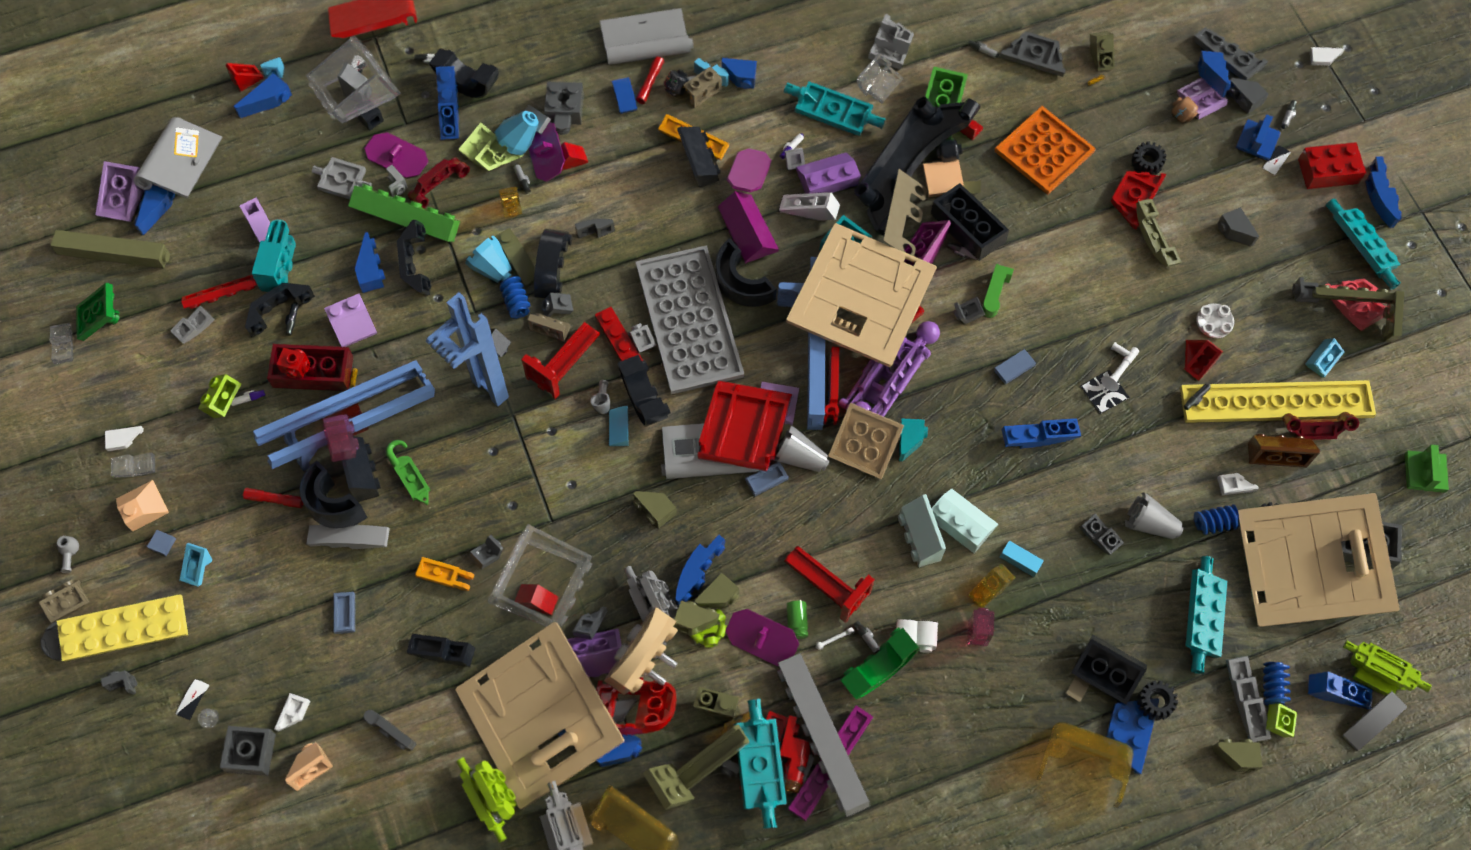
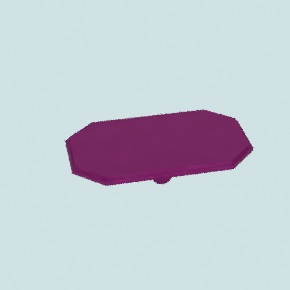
[528,122,565,182]
[365,132,429,178]
[727,148,772,193]
[726,609,799,666]

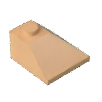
[116,480,169,531]
[285,742,333,791]

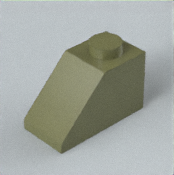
[694,573,739,609]

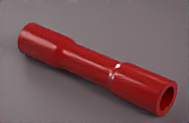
[636,56,664,104]
[243,488,304,508]

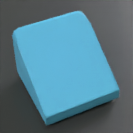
[261,57,284,78]

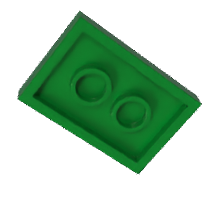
[76,283,119,341]

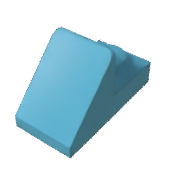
[180,543,212,586]

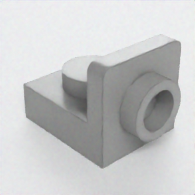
[386,165,408,197]
[628,323,656,353]

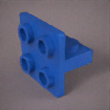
[1236,114,1281,160]

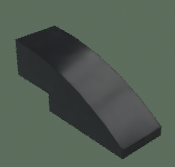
[406,634,475,667]

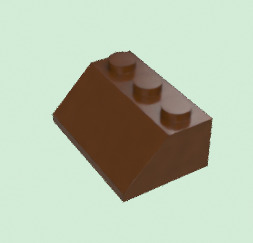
[1248,434,1320,468]

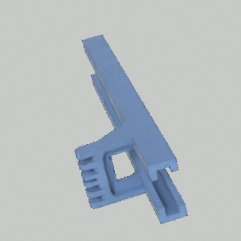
[777,257,825,430]
[426,292,509,407]
[253,360,435,471]

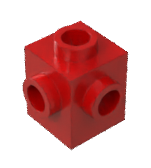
[276,348,310,378]

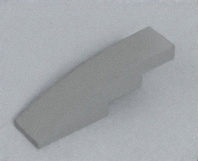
[306,525,390,549]
[1226,656,1271,742]

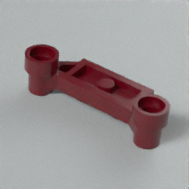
[407,157,470,208]
[1282,412,1360,440]

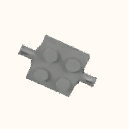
[312,157,372,199]

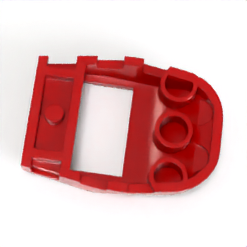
[596,677,677,735]

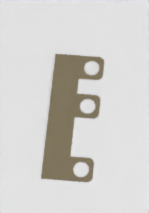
[884,169,927,256]

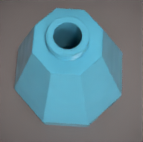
[495,111,539,155]
[465,235,512,283]

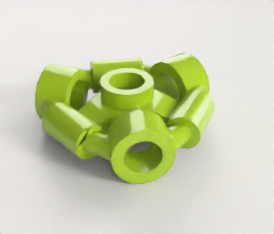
[689,607,727,648]

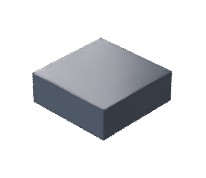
[147,530,176,556]

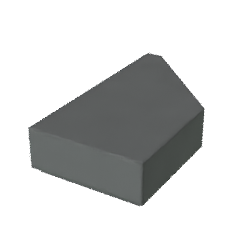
[573,607,608,640]
[613,698,636,724]

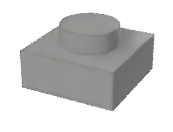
[784,148,805,170]

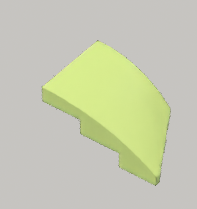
[458,123,524,171]

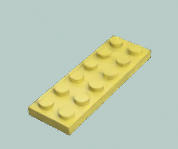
[57,595,188,661]

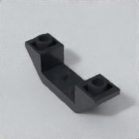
[397,220,431,296]
[245,283,315,337]

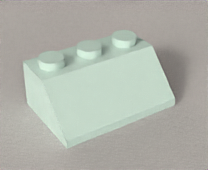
[931,489,998,553]
[898,494,946,567]

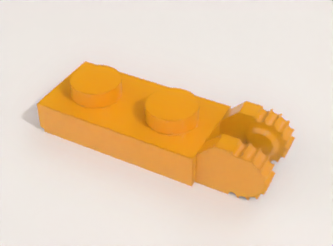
[415,557,474,591]

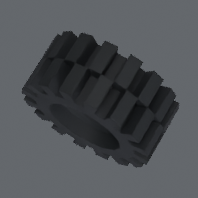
[1131,141,1166,175]
[1137,680,1178,721]

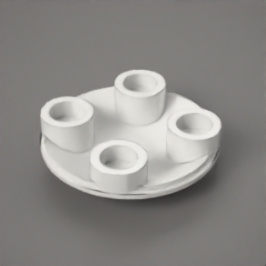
[1197,304,1234,338]

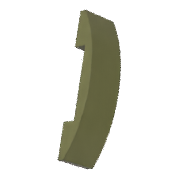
[1136,199,1182,267]

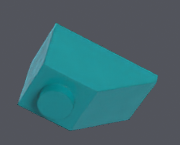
[899,418,928,461]

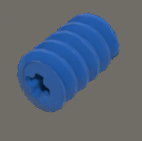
[500,276,531,319]
[1194,504,1239,535]
[1263,662,1291,706]

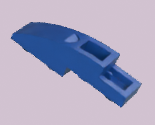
[436,66,459,139]
[1365,156,1401,228]
[1001,418,1081,449]
[676,535,725,608]

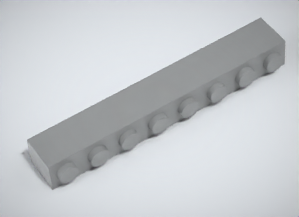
[777,653,870,817]

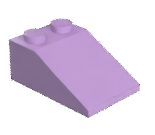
[96,161,144,222]

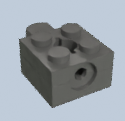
[544,82,584,135]

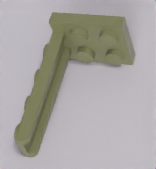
[1312,285,1404,342]
[643,725,750,810]

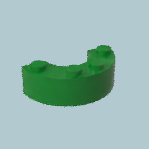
[841,627,919,700]

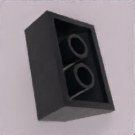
[677,127,721,188]
[336,435,381,502]
[1071,634,1147,704]

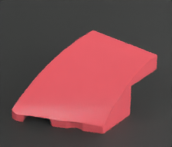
[1325,278,1386,331]

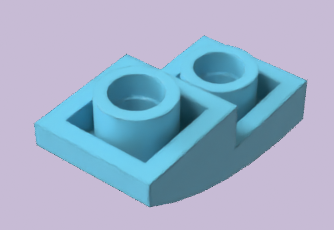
[694,58,729,86]

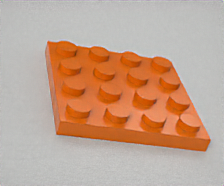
[994,106,1096,195]

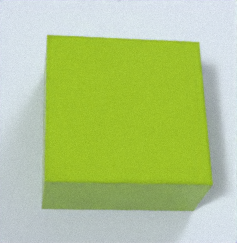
[1266,704,1297,738]

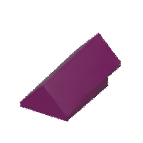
[718,191,779,263]
[904,220,951,266]

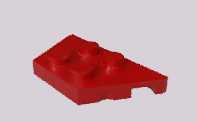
[1110,171,1166,230]

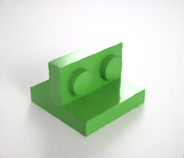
[1405,445,1449,493]

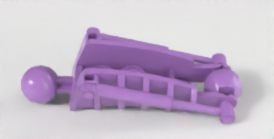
[839,321,940,416]

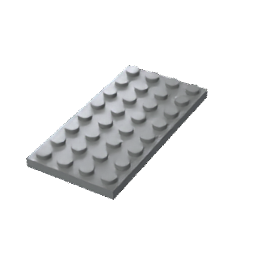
[635,245,745,394]

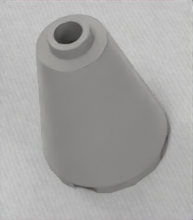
[775,426,829,472]
[1125,492,1183,539]

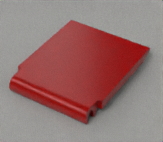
[328,0,417,38]
[698,381,792,471]

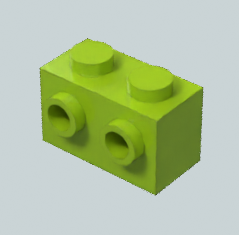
[198,374,241,418]

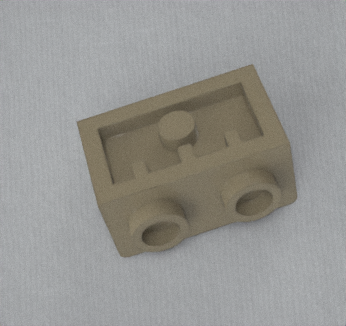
[684,67,722,108]
[528,313,571,342]
[39,579,90,623]

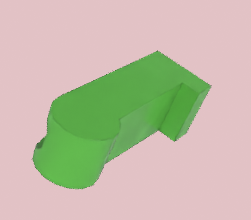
[982,264,1014,318]

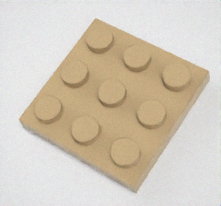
[828,403,904,479]

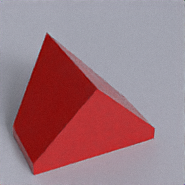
[1184,340,1223,381]

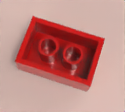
[1298,142,1366,189]

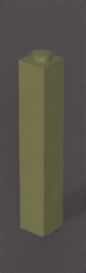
[50,230,170,269]

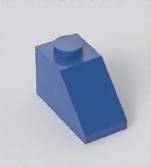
[722,58,757,89]
[597,735,642,767]

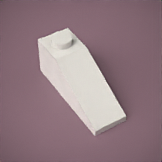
[779,192,840,221]

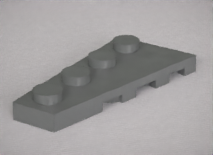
[1192,27,1268,80]

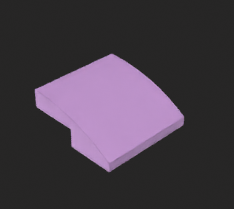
[1177,78,1228,119]

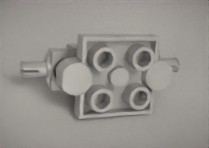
[624,566,678,646]
[540,781,593,850]

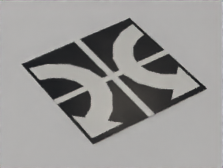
[1080,370,1130,414]

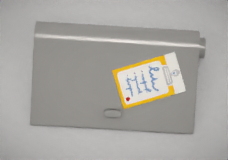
[133,117,222,198]

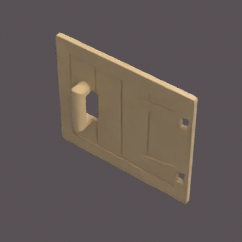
[786,223,937,367]
[1238,493,1400,627]
[456,622,624,809]

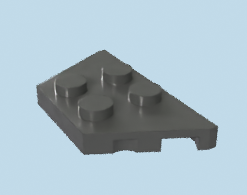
[1000,31,1065,77]

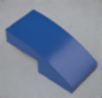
[612,77,637,114]

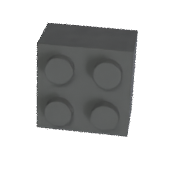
[220,726,276,776]

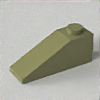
[494,228,535,288]

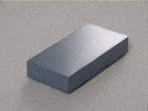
[994,349,1036,385]
[745,462,789,497]
[333,592,355,634]

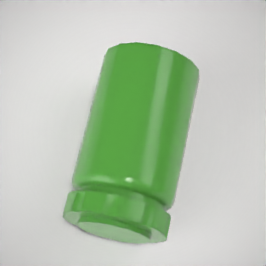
[787,601,808,640]

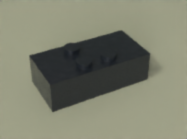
[931,183,1009,261]

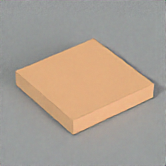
[923,160,964,197]

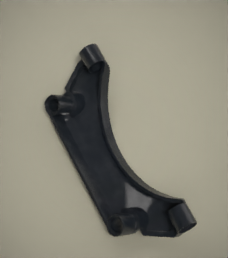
[854,97,981,236]

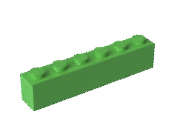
[348,184,460,242]

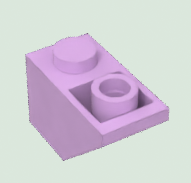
[239,198,270,242]

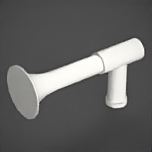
[1101,342,1139,391]

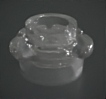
[198,709,219,728]

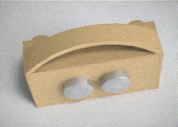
[604,607,677,695]

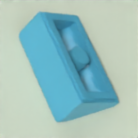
[1305,338,1345,378]
[609,406,629,446]
[1000,541,1044,577]

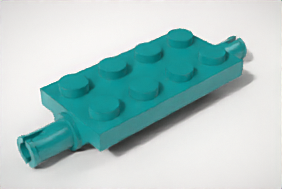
[784,81,886,136]
[1325,198,1401,290]
[1186,556,1228,674]
[734,699,787,829]

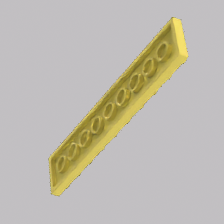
[1180,380,1376,423]

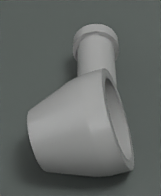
[591,380,610,414]
[57,536,79,573]

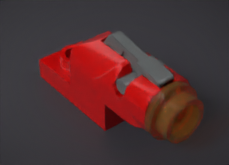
[780,715,814,793]

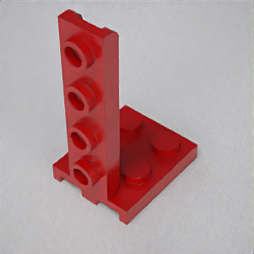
[521,322,600,399]
[784,546,875,623]

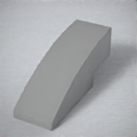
[1342,692,1407,751]

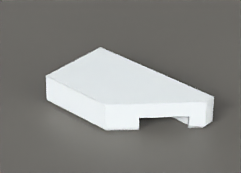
[1310,47,1344,66]
[105,426,144,451]
[1217,473,1259,496]
[274,693,310,731]

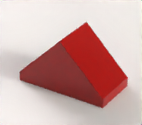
[225,63,264,92]
[561,142,588,171]
[514,584,559,616]

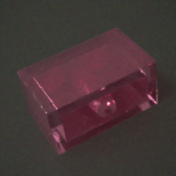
[323,414,359,462]
[967,608,995,646]

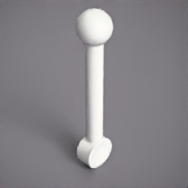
[816,627,854,650]

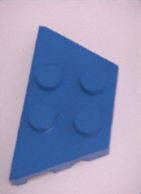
[1104,698,1160,775]

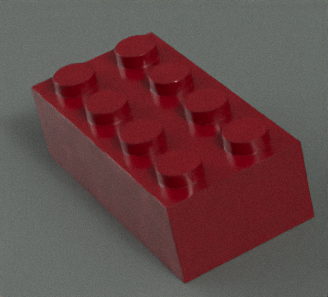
[267,344,353,391]

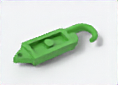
[386,440,431,505]

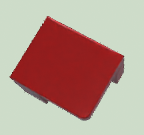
[960,120,983,140]

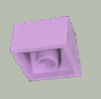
[324,294,377,347]

